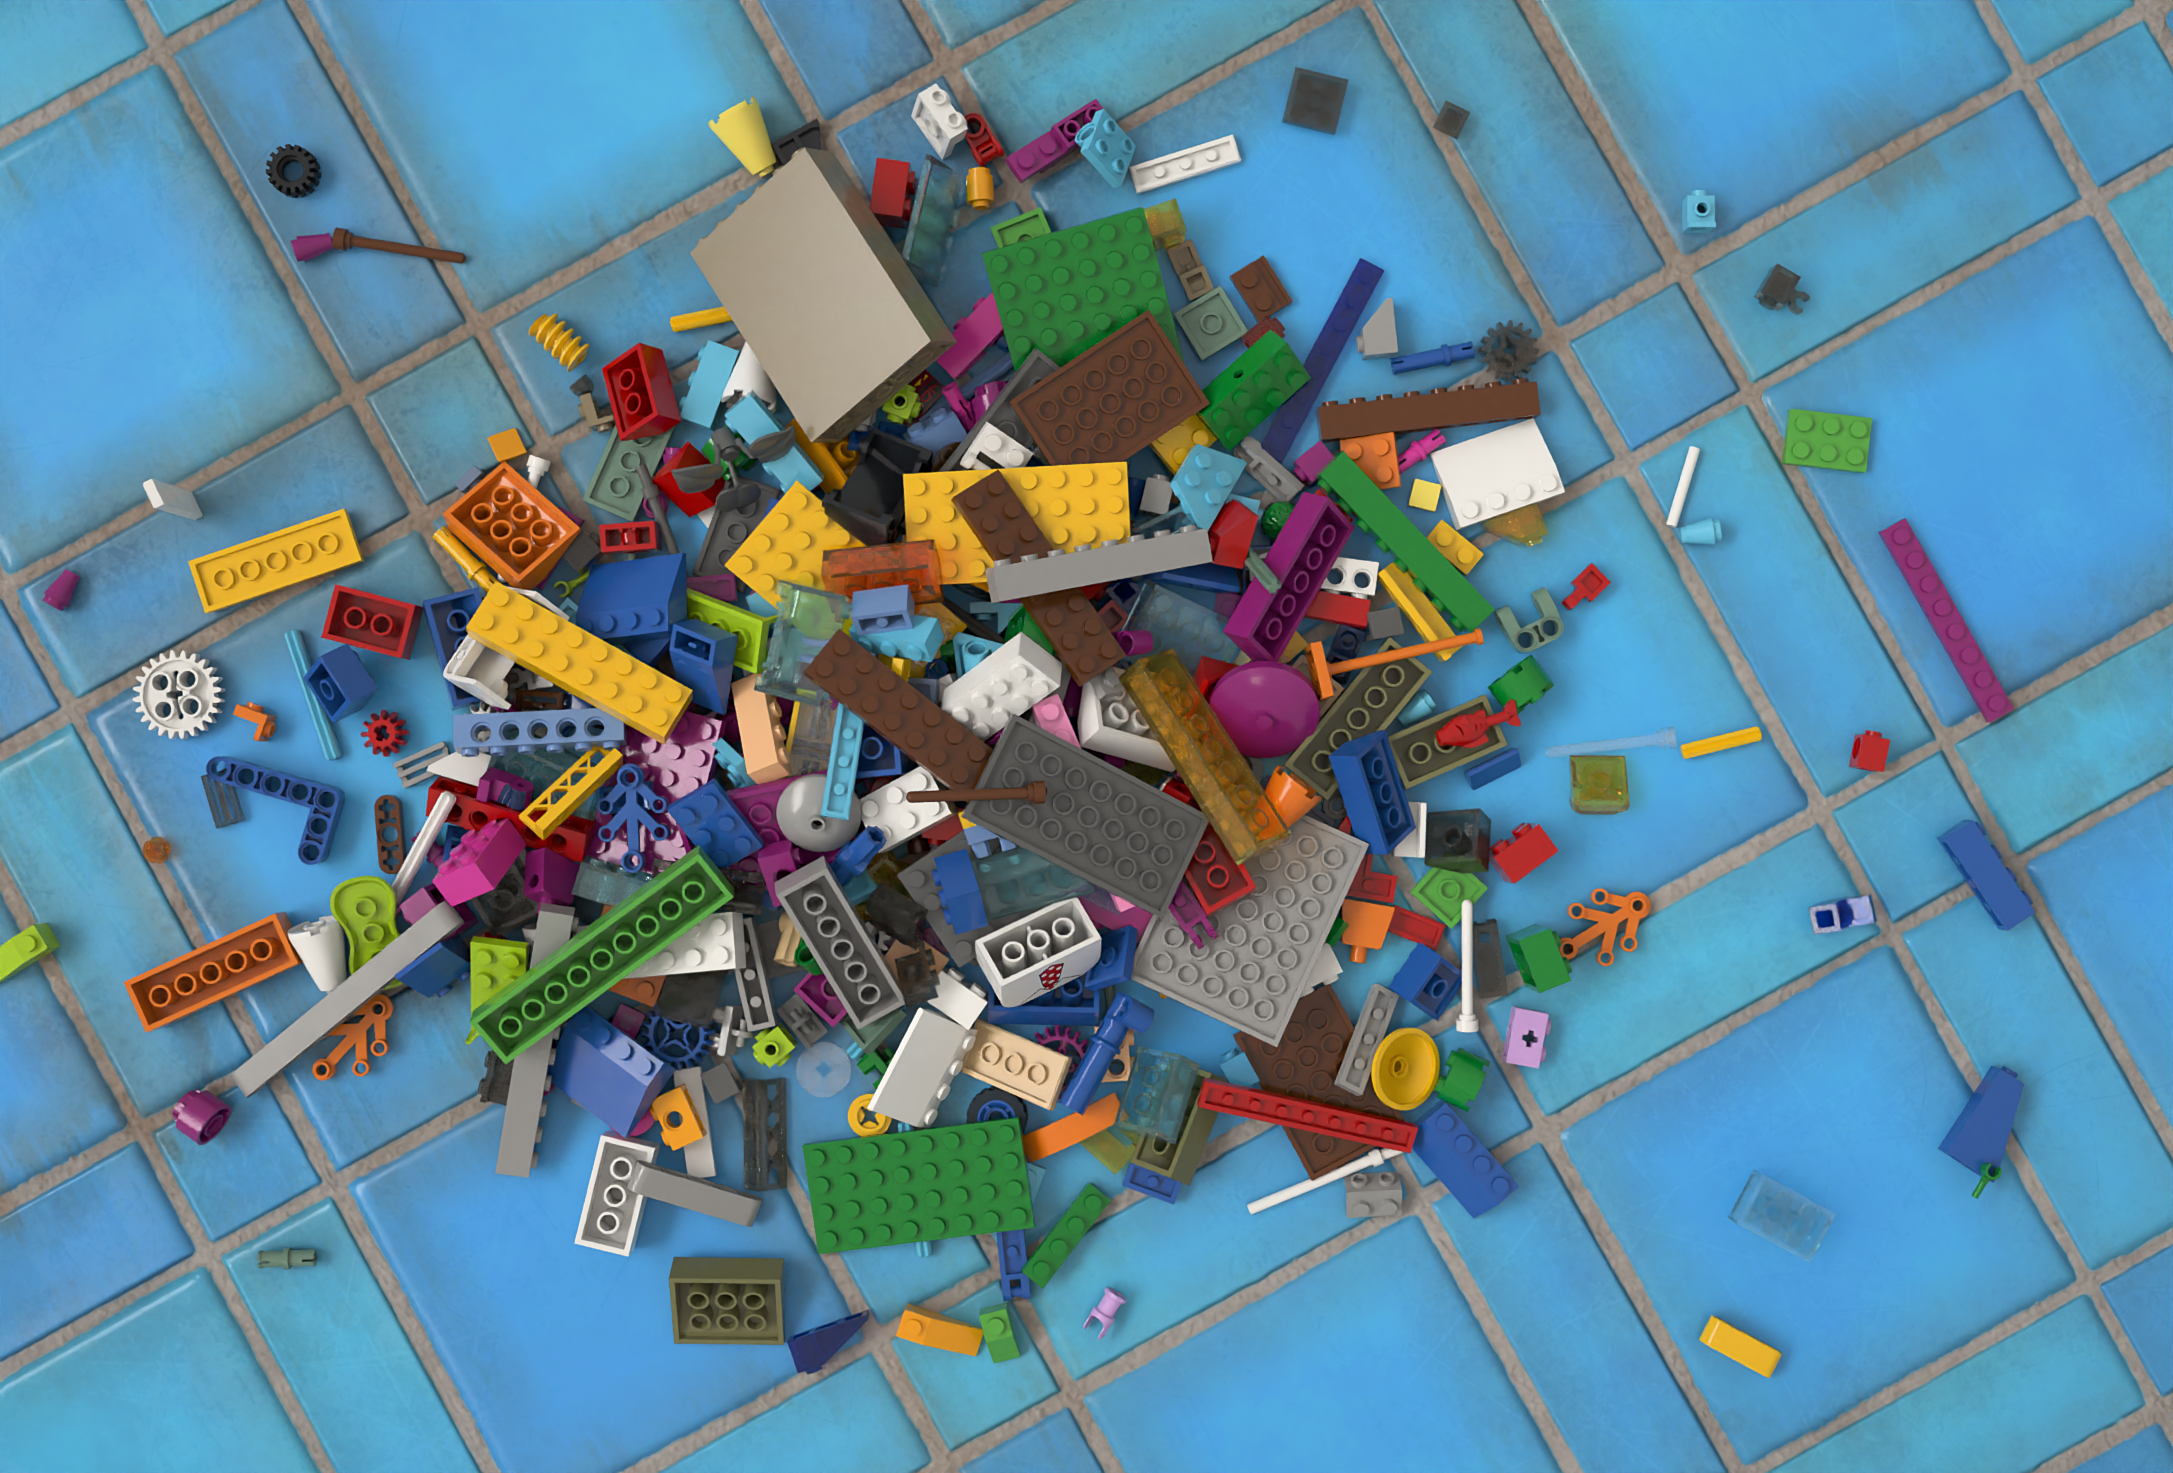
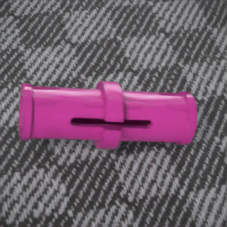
[941,382,976,434]
[1398,428,1446,474]

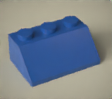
[1142,562,1240,593]

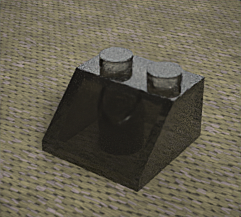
[1424,808,1491,874]

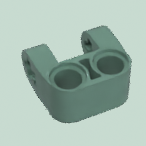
[1494,587,1563,654]

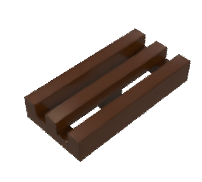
[515,689,568,711]

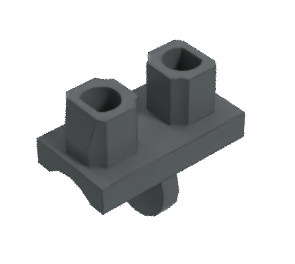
[776,993,829,1048]

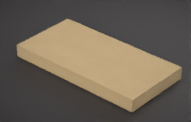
[960,1019,1073,1111]

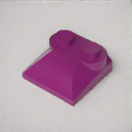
[793,973,848,1027]

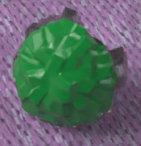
[1261,500,1295,543]

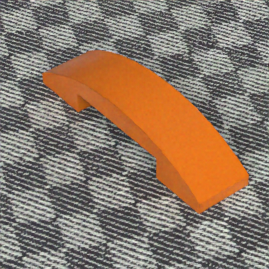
[1023,1092,1127,1163]

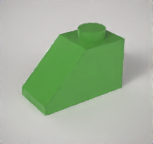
[979,1302,1021,1363]

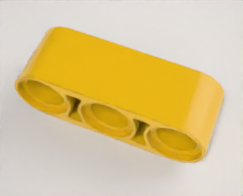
[1699,1315,1783,1378]

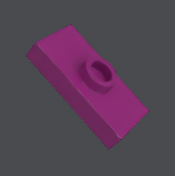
[687,573,738,602]

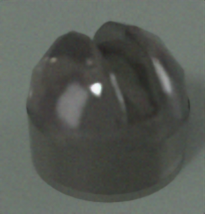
[569,374,594,398]

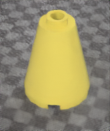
[707,96,777,178]

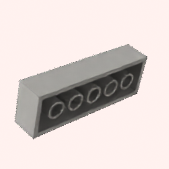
[774,856,907,1030]

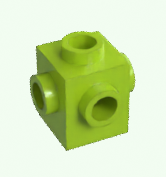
[882,385,922,425]
[752,1022,798,1068]

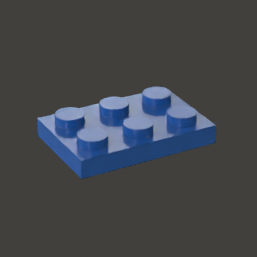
[667,778,764,871]

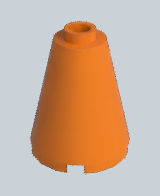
[1248,765,1322,844]

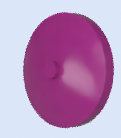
[1208,661,1320,758]

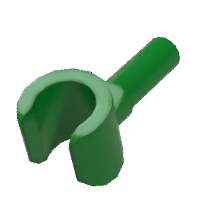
[1972,1162,2002,1199]

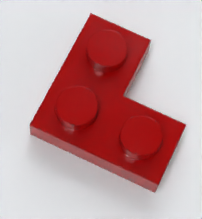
[1347,854,1398,903]

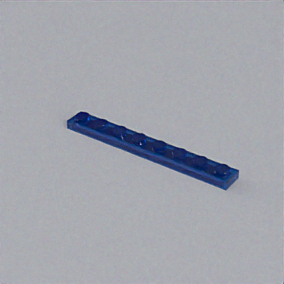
[1261,258,1384,464]

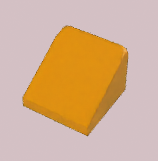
[487,428,527,463]

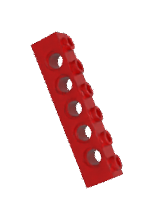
[426,776,596,862]

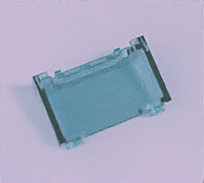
[754,578,852,707]

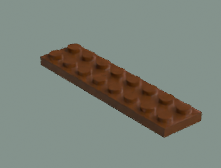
[951,469,1126,687]
[803,629,993,803]

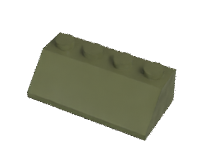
[1130,1059,1229,1186]

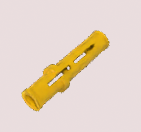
[433,526,501,594]

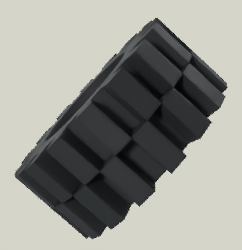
[266,144,321,198]

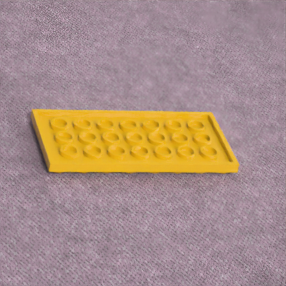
[903,462,1131,587]
[724,480,967,678]

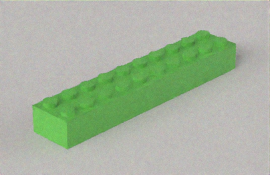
[470,845,734,1065]

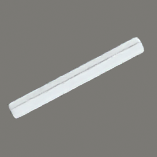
[391,791,456,905]

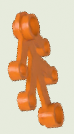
[1558,888,1651,966]
[312,995,394,1081]

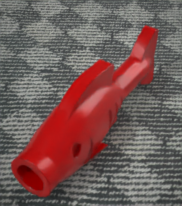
[1435,699,1521,748]

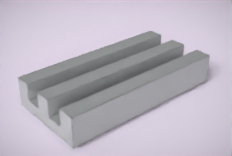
[393,741,451,788]

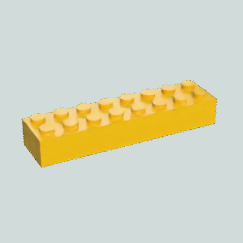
[466,581,693,745]

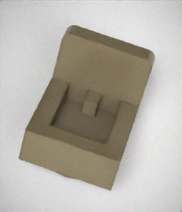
[578,393,616,433]

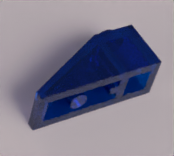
[787,1310,870,1374]

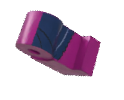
[476,767,534,810]

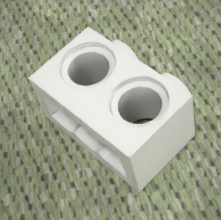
[1319,557,1379,600]

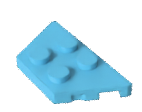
[1169,444,1247,532]

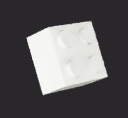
[923,967,988,1030]

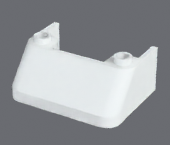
[443,586,570,710]

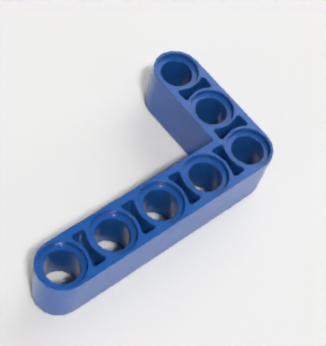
[206,756,345,865]

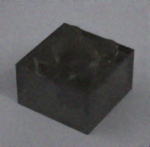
[471,856,539,936]

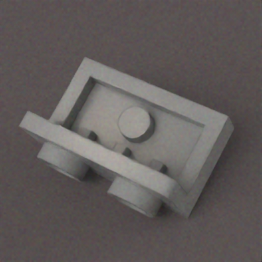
[1344,1172,1402,1218]

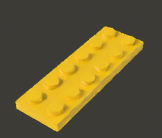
[188,509,364,614]

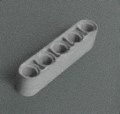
[627,1160,762,1227]

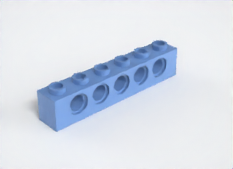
[453,708,627,757]

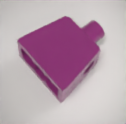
[524,847,584,916]

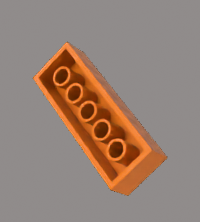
[123,912,303,1033]

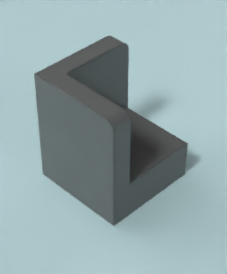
[1365,607,1404,642]
[700,1062,743,1104]

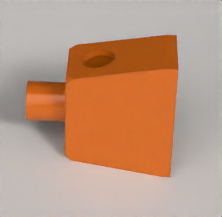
[1340,898,1395,964]

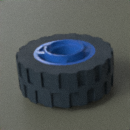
[966,1086,1028,1135]

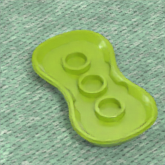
[330,876,403,990]

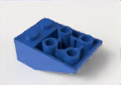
[669,619,738,715]

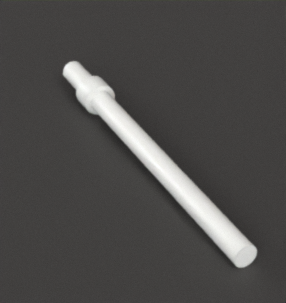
[1247,1148,1403,1215]

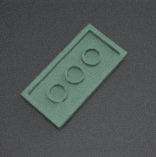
[583,424,678,522]

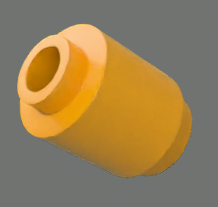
[966,167,994,210]

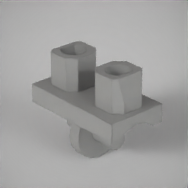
[708,1005,755,1056]

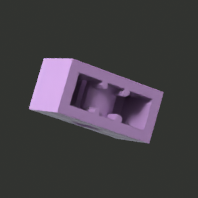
[1502,1006,1551,1069]

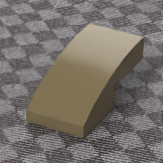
[1165,239,1214,301]

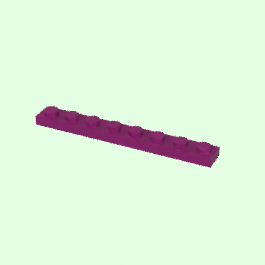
[1878,518,2014,722]

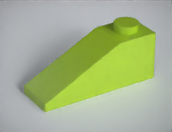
[0,923,61,983]

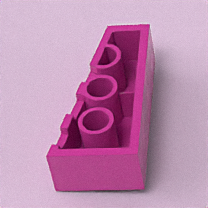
[936,292,1004,379]

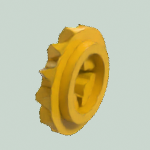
[848,1094,892,1136]

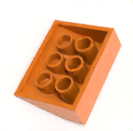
[443,461,581,590]

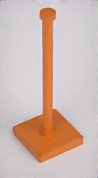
[1304,628,1484,702]

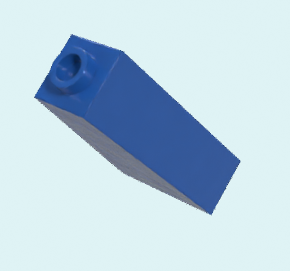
[1938,1066,2024,1183]

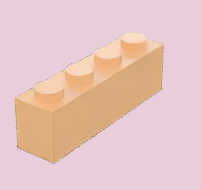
[731,673,791,785]

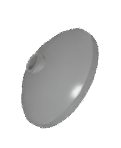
[776,774,862,852]

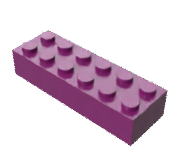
[1223,492,1355,662]

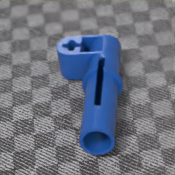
[1059,991,1154,1115]

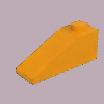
[896,1303,984,1356]

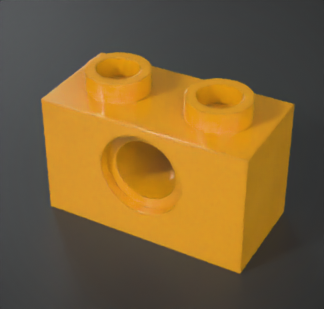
[649,1084,708,1151]

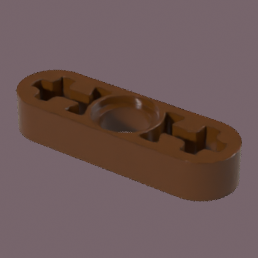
[374,795,407,874]

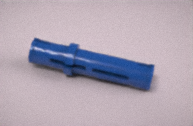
[1390,341,1475,375]

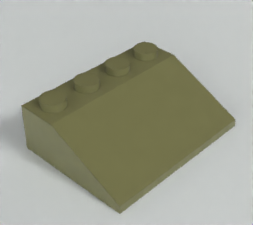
[669,1257,785,1345]

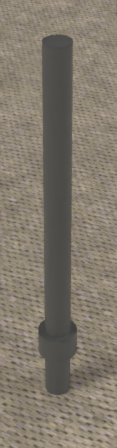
[635,464,689,578]

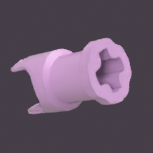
[1083,1287,1127,1340]

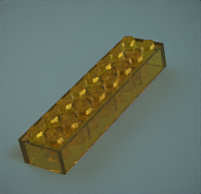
[1119,648,1292,866]

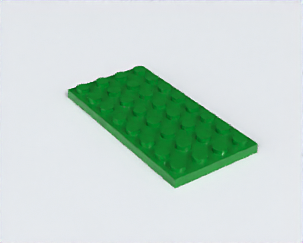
[802,1116,1036,1254]

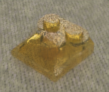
[1569,755,1630,815]

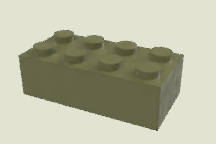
[1387,694,1508,789]

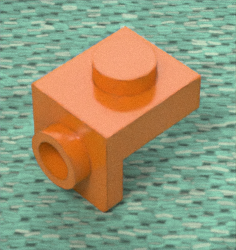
[233,701,276,742]

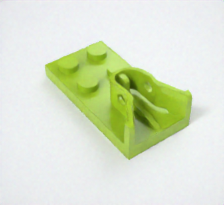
[687,588,781,674]
[465,936,529,1045]

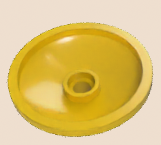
[1371,1027,1440,1110]

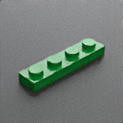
[1020,1182,1111,1288]

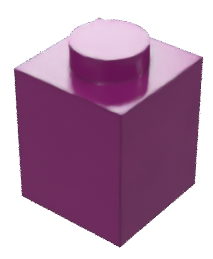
[1293,440,1334,485]

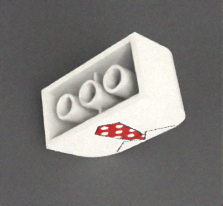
[975,894,1102,1007]

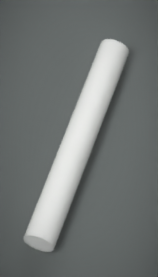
[1666,446,1700,528]

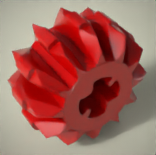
[360,710,410,757]

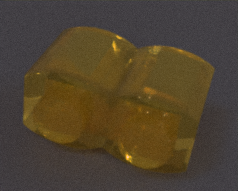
[867,850,913,904]

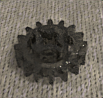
[1478,320,1540,381]

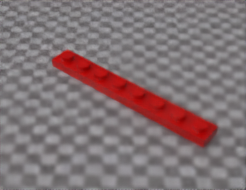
[1197,1077,1418,1153]

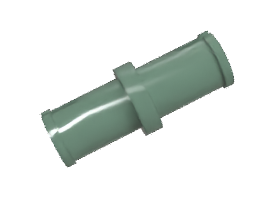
[257,1247,318,1270]

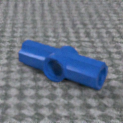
[830,826,887,887]

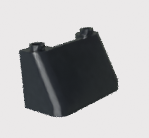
[822,428,933,557]

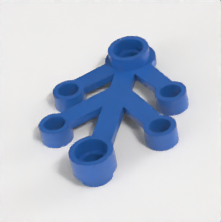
[597,763,671,873]

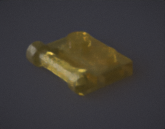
[1079,1119,1142,1175]

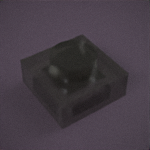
[1433,101,1470,139]

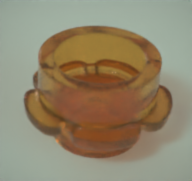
[142,837,171,864]

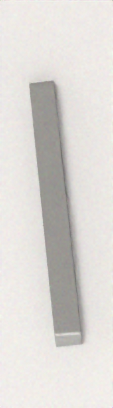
[230,900,464,1098]

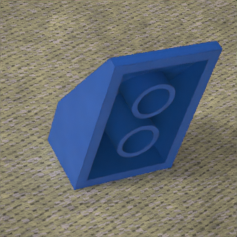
[394,937,471,998]

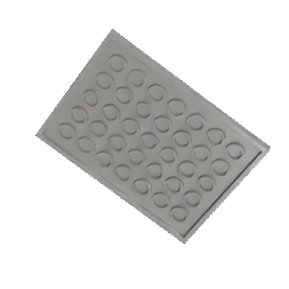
[1131,776,1369,1047]

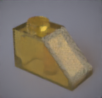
[1481,503,1548,548]

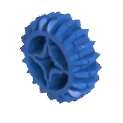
[641,995,716,1071]

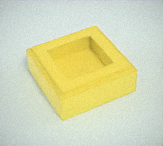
[1408,479,1442,512]

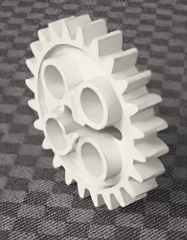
[133,650,226,739]

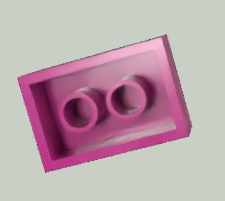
[432,818,526,907]

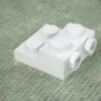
[911,84,968,160]

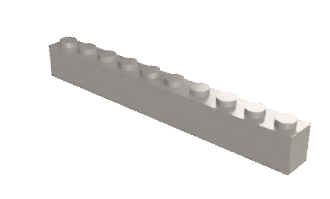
[495,903,579,1178]

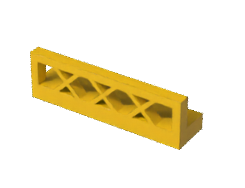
[1377,562,1463,663]
[519,747,623,840]

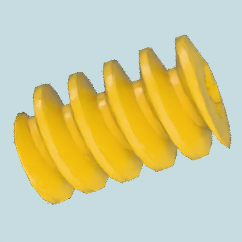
[528,313,590,372]

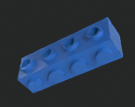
[1937,820,2035,931]

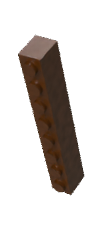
[1316,378,1541,443]

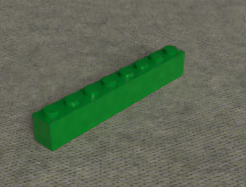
[1315,451,1495,633]

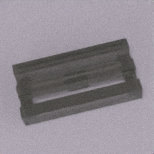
[201,768,245,829]

